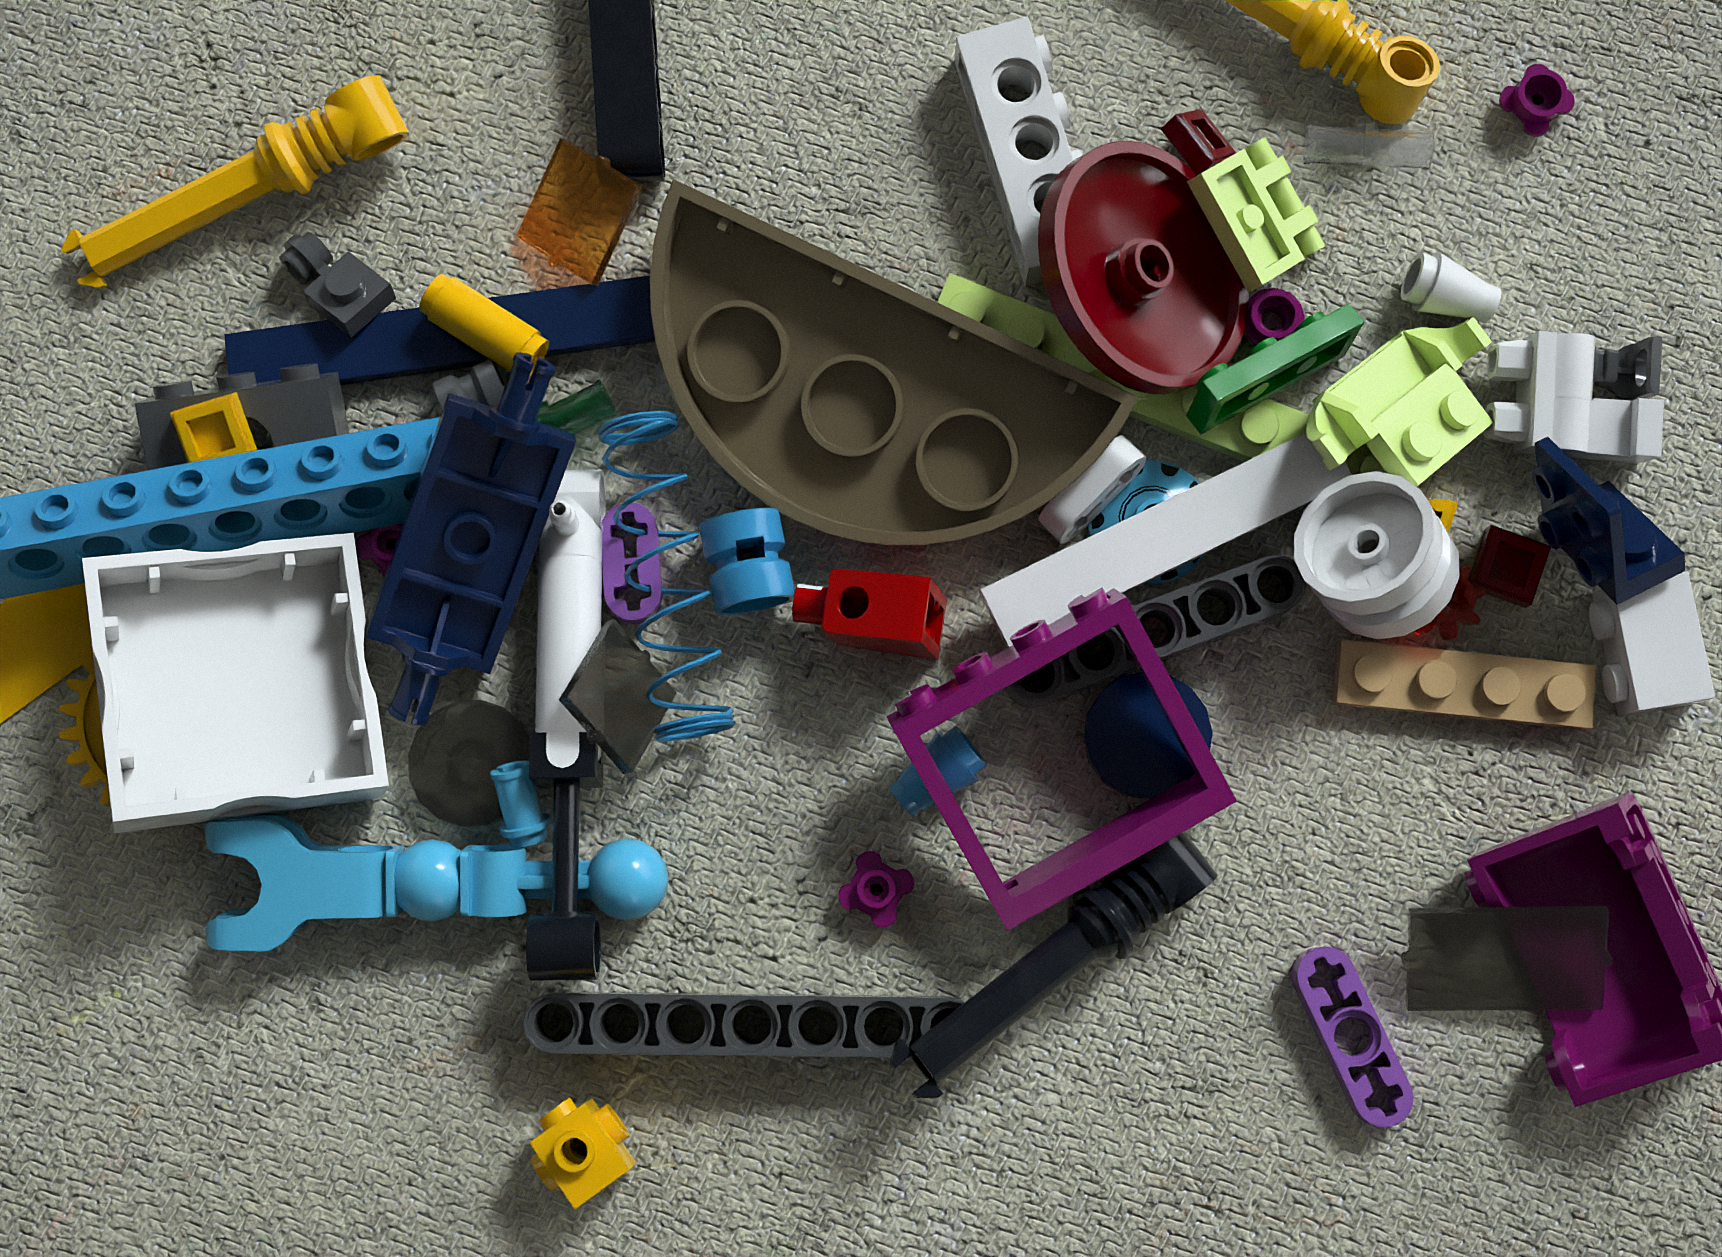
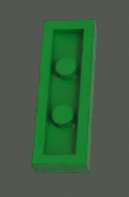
[1186,303,1364,434]

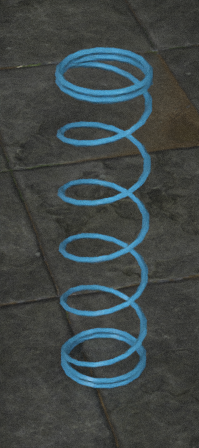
[597,411,736,742]

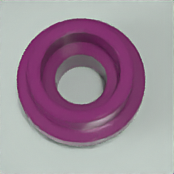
[1244,288,1305,346]

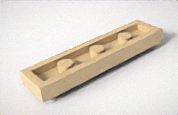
[1332,639,1597,731]

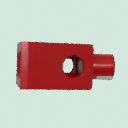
[792,569,947,660]

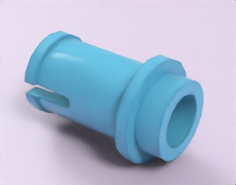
[490,761,551,848]

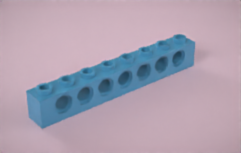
[0,417,440,599]

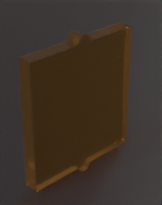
[516,138,643,285]

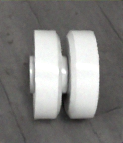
[1294,471,1459,639]

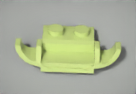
[1306,317,1494,487]

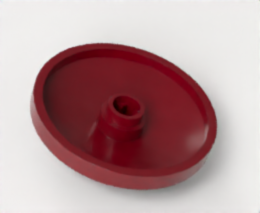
[1038,141,1249,394]

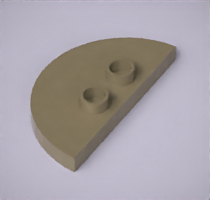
[650,179,1139,545]

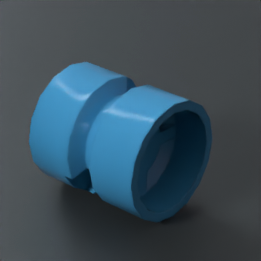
[699,508,795,615]

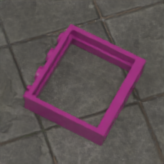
[886,588,1237,931]

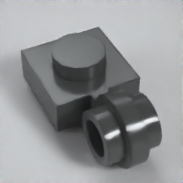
[279,232,396,338]

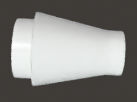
[1400,252,1501,323]

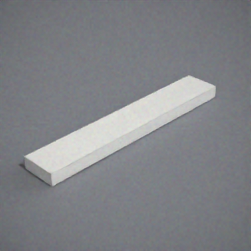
[979,432,1352,648]

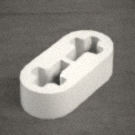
[1038,435,1146,544]

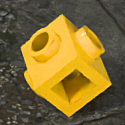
[529,1098,637,1209]

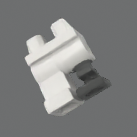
[1484,331,1664,464]

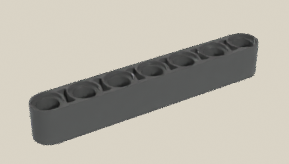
[523,991,965,1058]

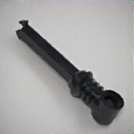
[889,831,1218,1098]

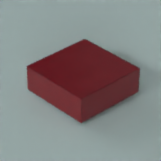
[1160,109,1236,175]
[1466,525,1551,608]

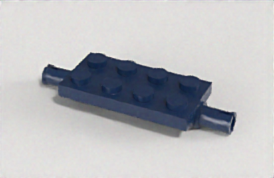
[366,352,576,725]

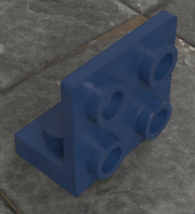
[1532,437,1685,605]

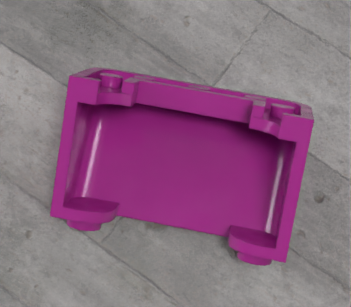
[1465,792,1722,1107]

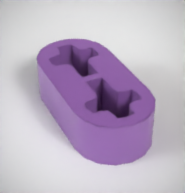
[602,503,663,625]

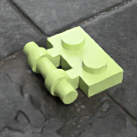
[1187,137,1325,292]

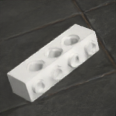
[954,16,1082,286]

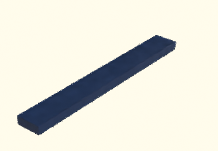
[224,275,655,385]

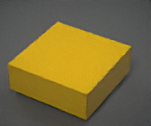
[170,392,257,463]

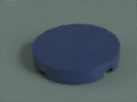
[1084,672,1213,799]

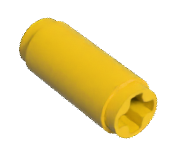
[419,273,549,377]

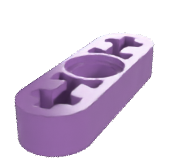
[1291,946,1413,1128]

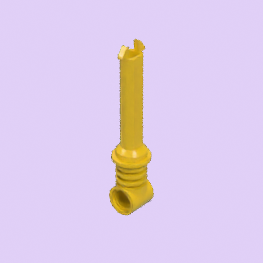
[1225,0,1440,124]
[61,75,409,289]

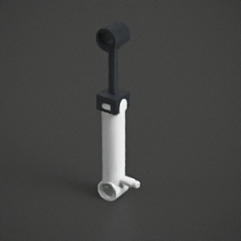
[526,469,606,981]

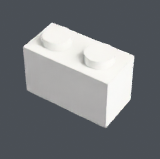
[1589,571,1716,716]

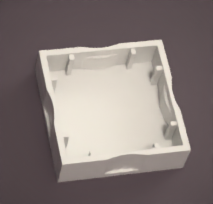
[82,533,389,834]

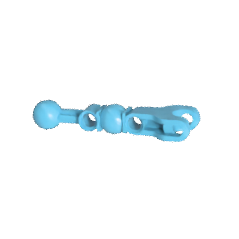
[204,813,669,952]

